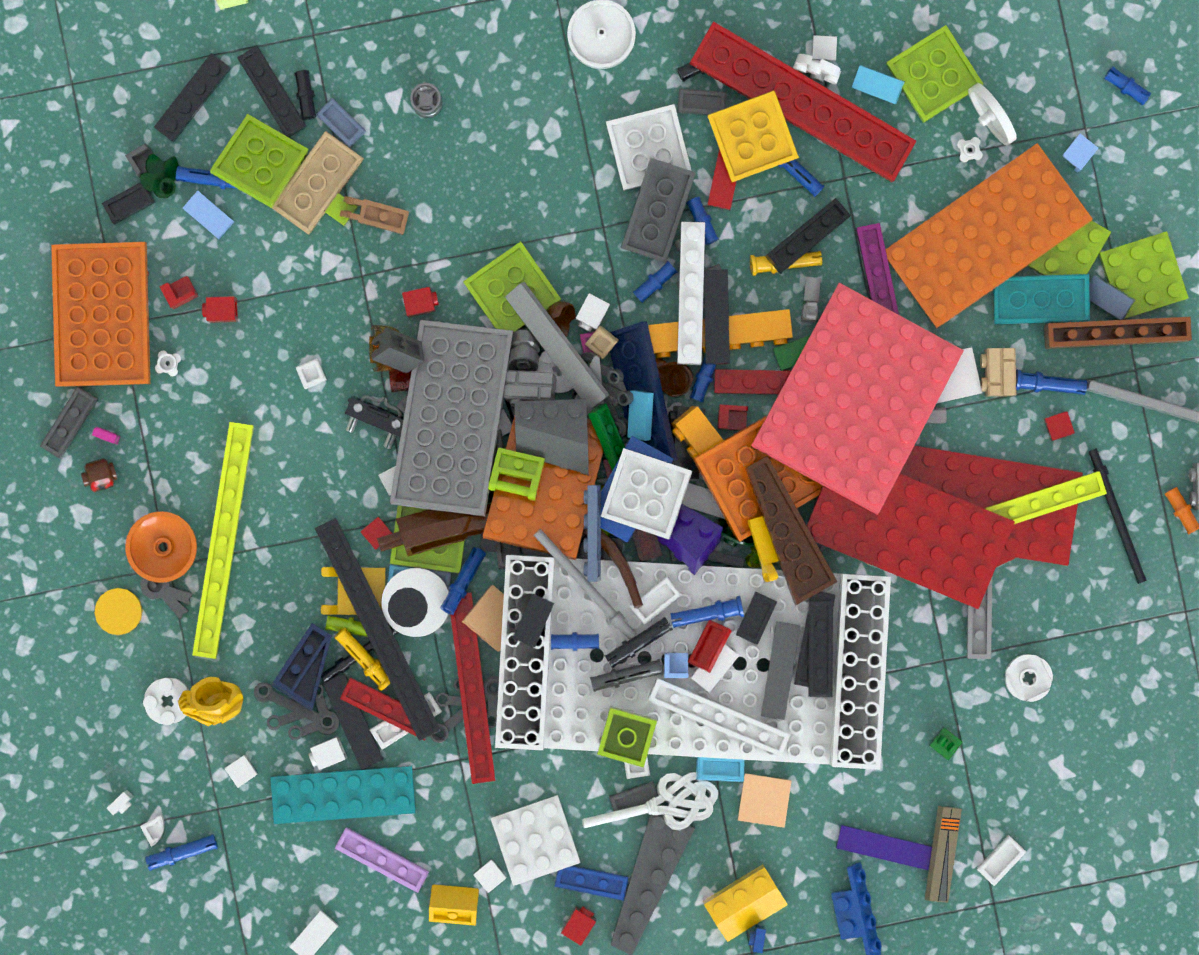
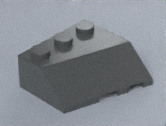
[514,399,589,476]

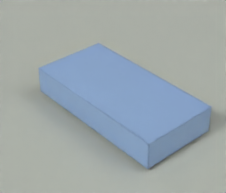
[183,191,234,239]

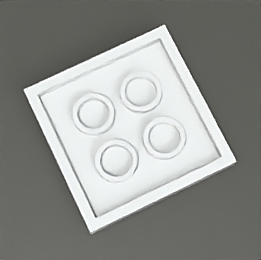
[606,104,691,191]
[601,448,692,539]
[491,795,581,886]

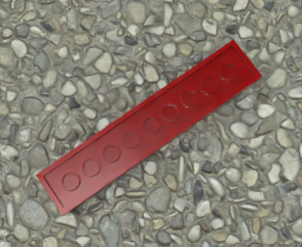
[689,21,916,182]

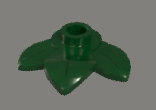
[139,154,179,199]

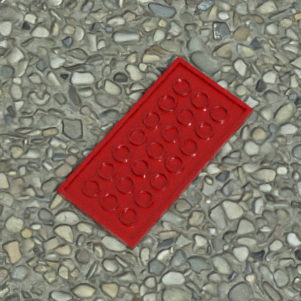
[900,446,1083,566]
[806,474,1015,609]

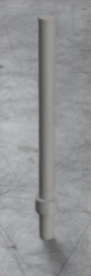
[534,529,637,640]

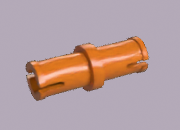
[1164,487,1199,535]

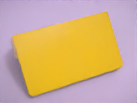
[429,884,479,926]

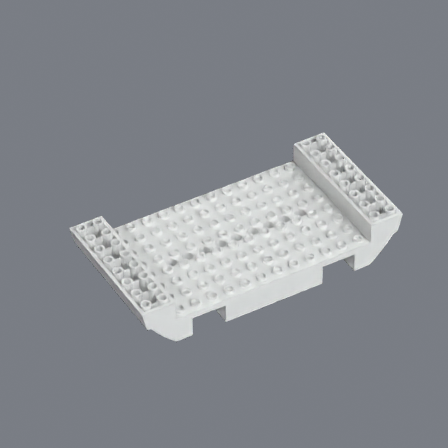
[495,555,891,770]

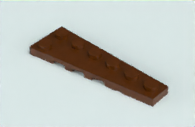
[745,456,838,605]

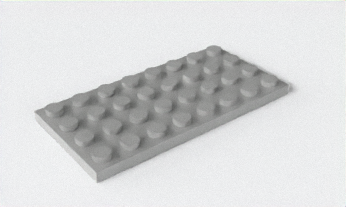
[390,320,514,516]

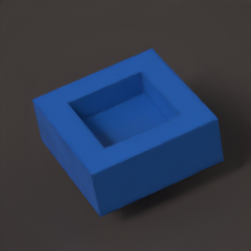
[748,925,766,953]

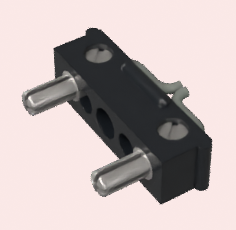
[345,395,404,449]

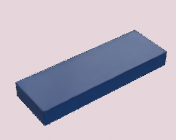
[554,865,629,901]

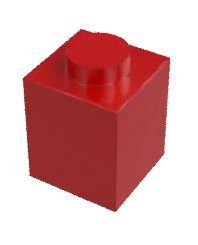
[402,287,439,318]
[202,296,238,323]
[561,906,596,946]

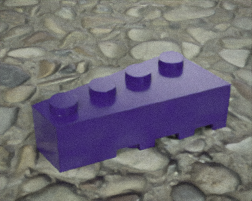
[655,504,723,575]

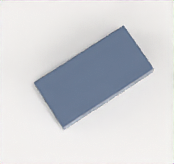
[316,98,366,148]
[1089,275,1135,320]

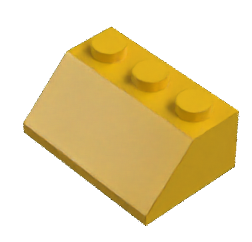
[703,864,788,942]

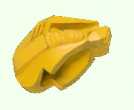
[177,677,243,726]

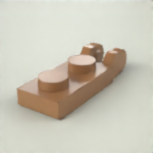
[339,196,409,235]

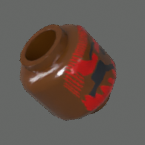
[81,458,118,492]

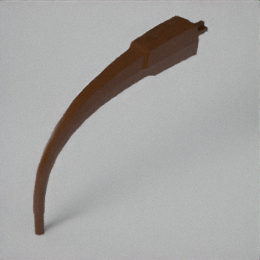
[377,504,643,608]

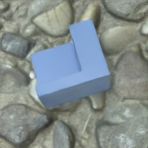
[1063,134,1098,173]
[664,652,689,678]

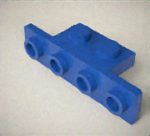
[831,862,882,955]

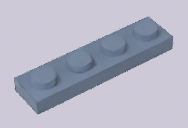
[584,485,601,582]

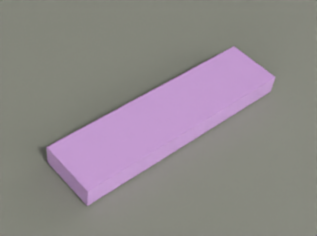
[335,827,429,893]

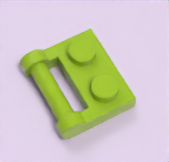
[488,448,545,501]

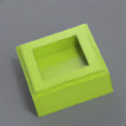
[325,193,358,226]

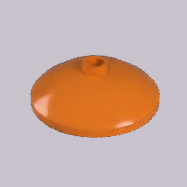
[125,511,197,583]

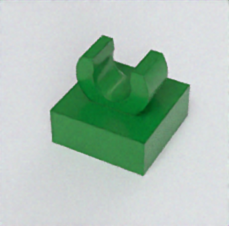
[929,727,962,761]

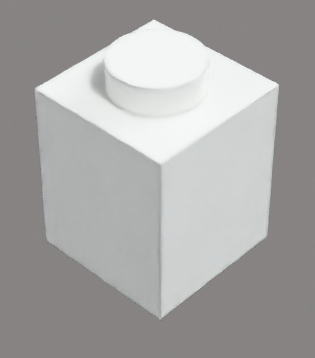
[576,293,610,332]
[309,736,347,770]

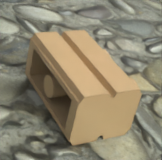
[980,348,1016,397]

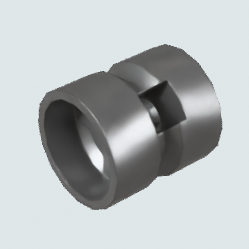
[410,83,443,118]
[508,330,540,371]

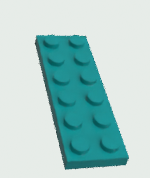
[270,765,416,824]

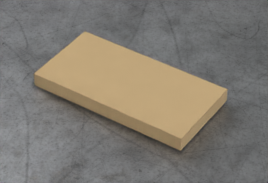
[272,131,364,235]

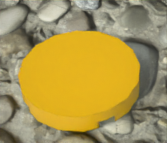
[94,588,143,635]

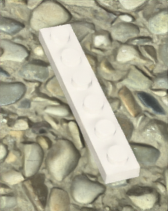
[677,222,705,365]
[648,678,790,757]

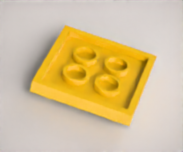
[707,90,799,182]

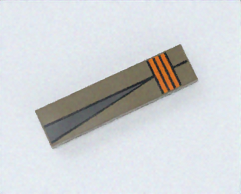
[924,806,962,902]

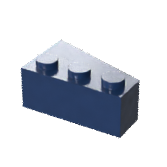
[272,623,332,711]

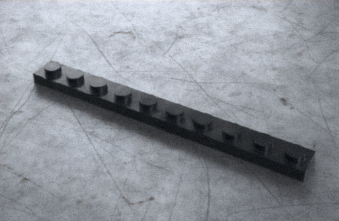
[315,518,441,741]

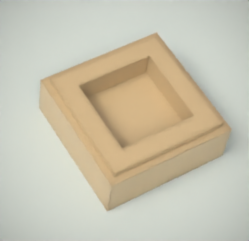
[585,325,619,359]

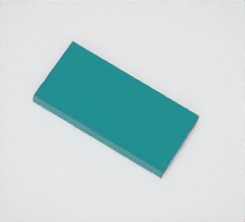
[994,274,1090,324]

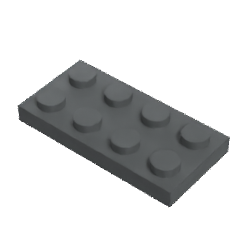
[621,157,696,263]

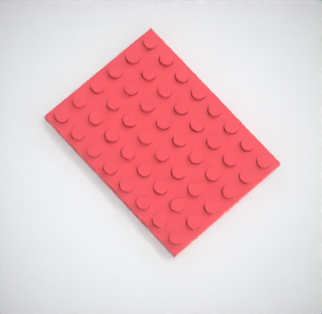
[751,283,964,515]

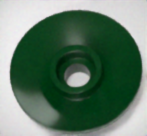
[714,518,755,547]

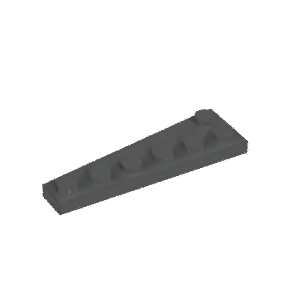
[611,814,695,955]

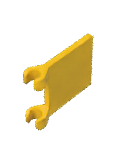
[748,516,779,582]
[321,567,385,615]

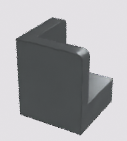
[125,143,154,177]

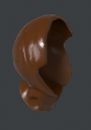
[546,301,576,337]
[655,358,693,397]

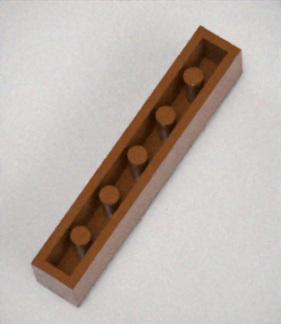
[1044,317,1192,349]

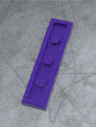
[836,825,932,870]

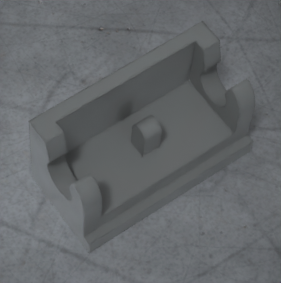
[371,328,424,373]

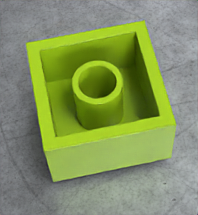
[597,706,657,768]

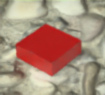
[1044,411,1075,441]
[360,517,392,550]

